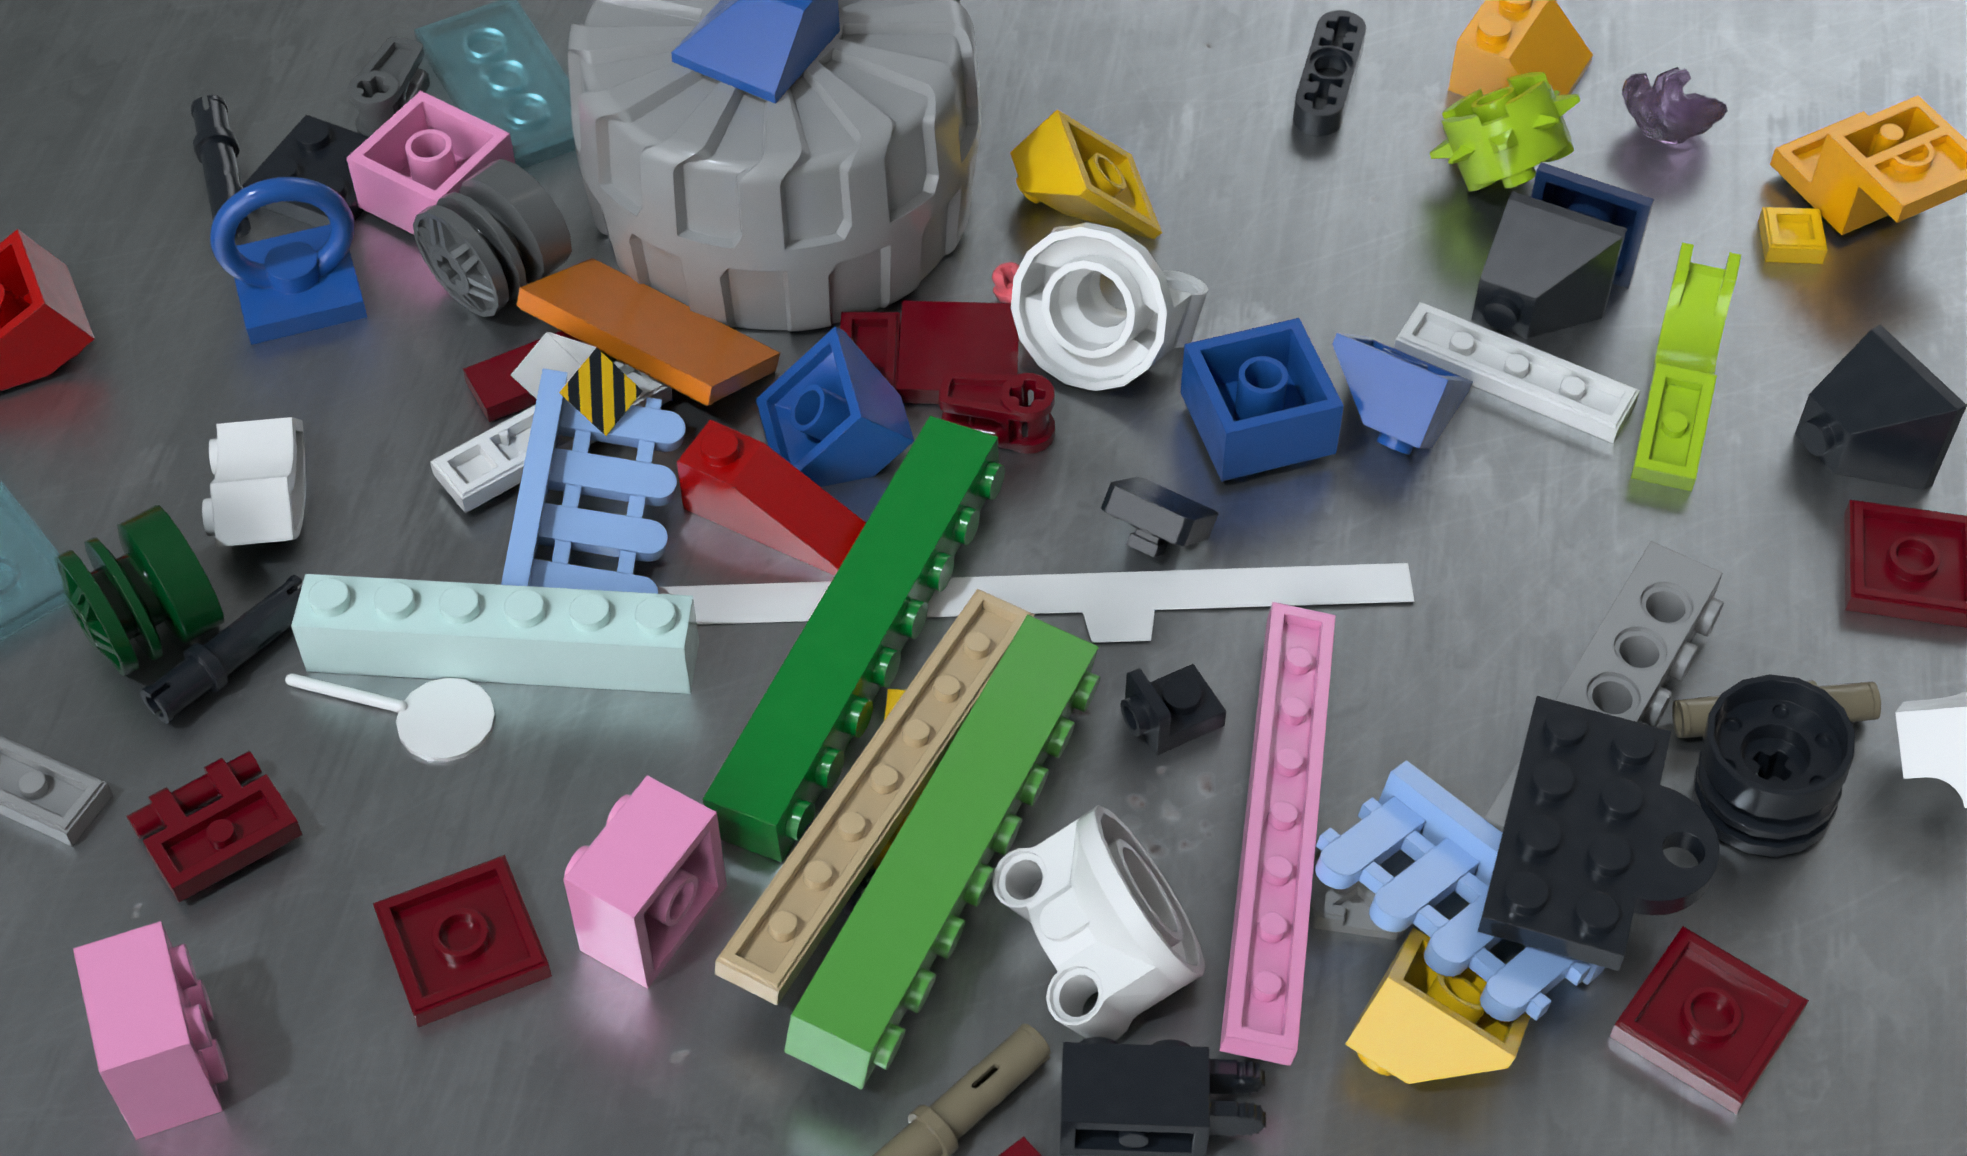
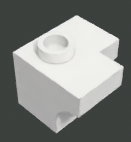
[1895,692,1967,808]

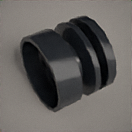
[1693,674,1855,857]

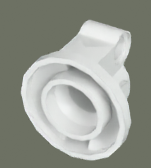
[1011,223,1208,391]
[992,805,1206,1041]

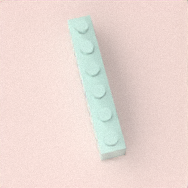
[291,574,699,694]

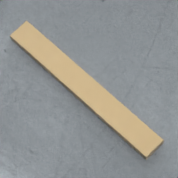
[715,589,1035,1006]

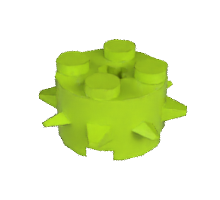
[1429,72,1581,191]

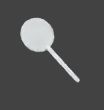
[285,674,496,762]

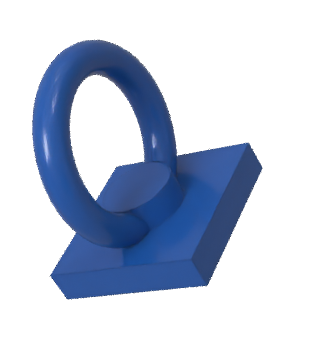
[210,177,368,345]

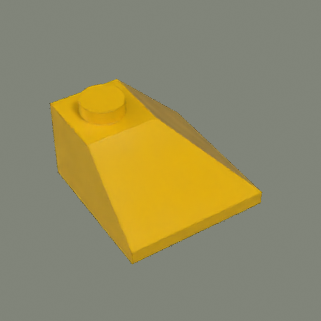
[1010,109,1162,240]
[1345,927,1530,1084]

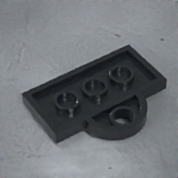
[1477,696,1720,971]

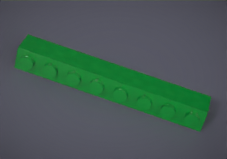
[702,416,1005,863]

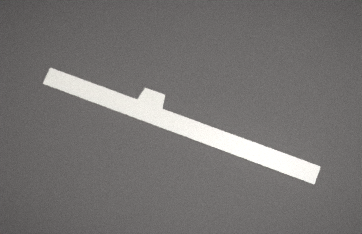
[657,563,1415,643]

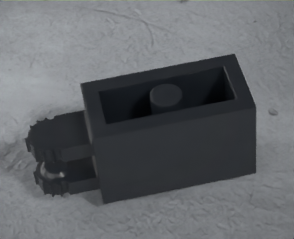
[1059,1037,1266,1156]

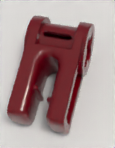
[939,371,1055,454]

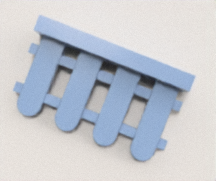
[501,368,685,594]
[1315,760,1605,1022]

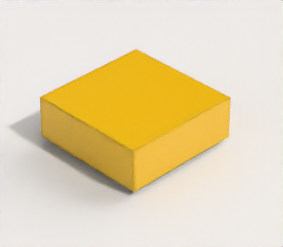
[1758,207,1827,264]

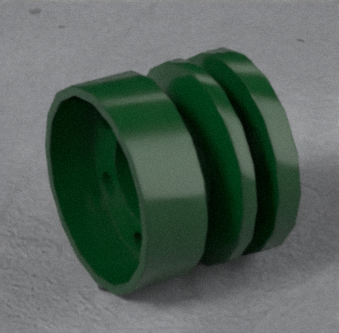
[54,505,224,676]

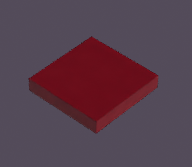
[896,301,1019,404]
[1844,500,1967,628]
[373,855,552,1027]
[1610,926,1809,1115]

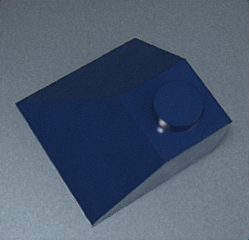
[1531,162,1654,289]

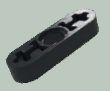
[1293,10,1366,136]

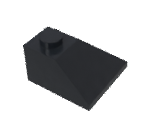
[1471,191,1627,339]
[1795,325,1967,490]

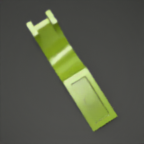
[1631,242,1741,492]

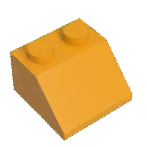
[1448,0,1593,97]

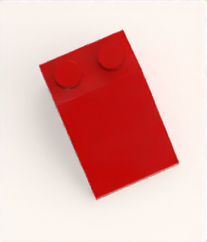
[0,229,95,391]

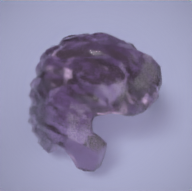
[1622,67,1728,145]

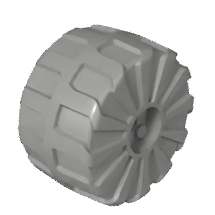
[568,0,981,332]

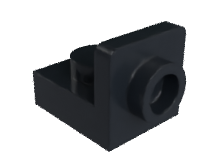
[1120,664,1226,756]

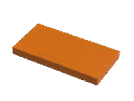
[517,258,780,406]

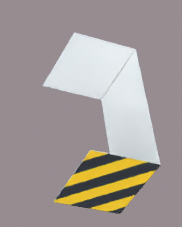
[511,331,643,436]

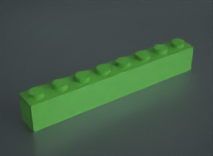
[784,614,1101,1090]

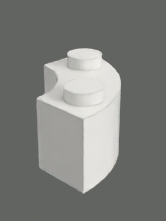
[202,417,306,547]

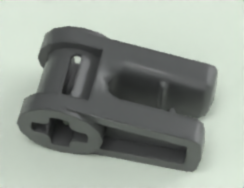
[348,37,430,137]

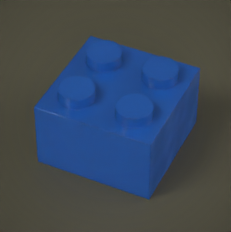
[1180,318,1344,481]

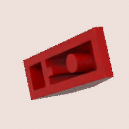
[677,420,866,576]

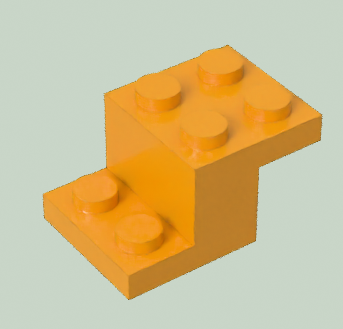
[1770,95,1967,235]

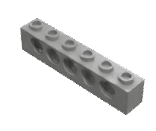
[1484,541,1724,832]

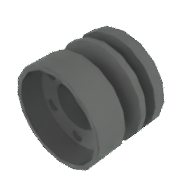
[413,159,572,317]

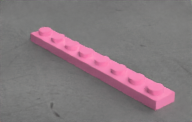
[1219,602,1336,1066]

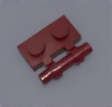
[126,751,303,903]

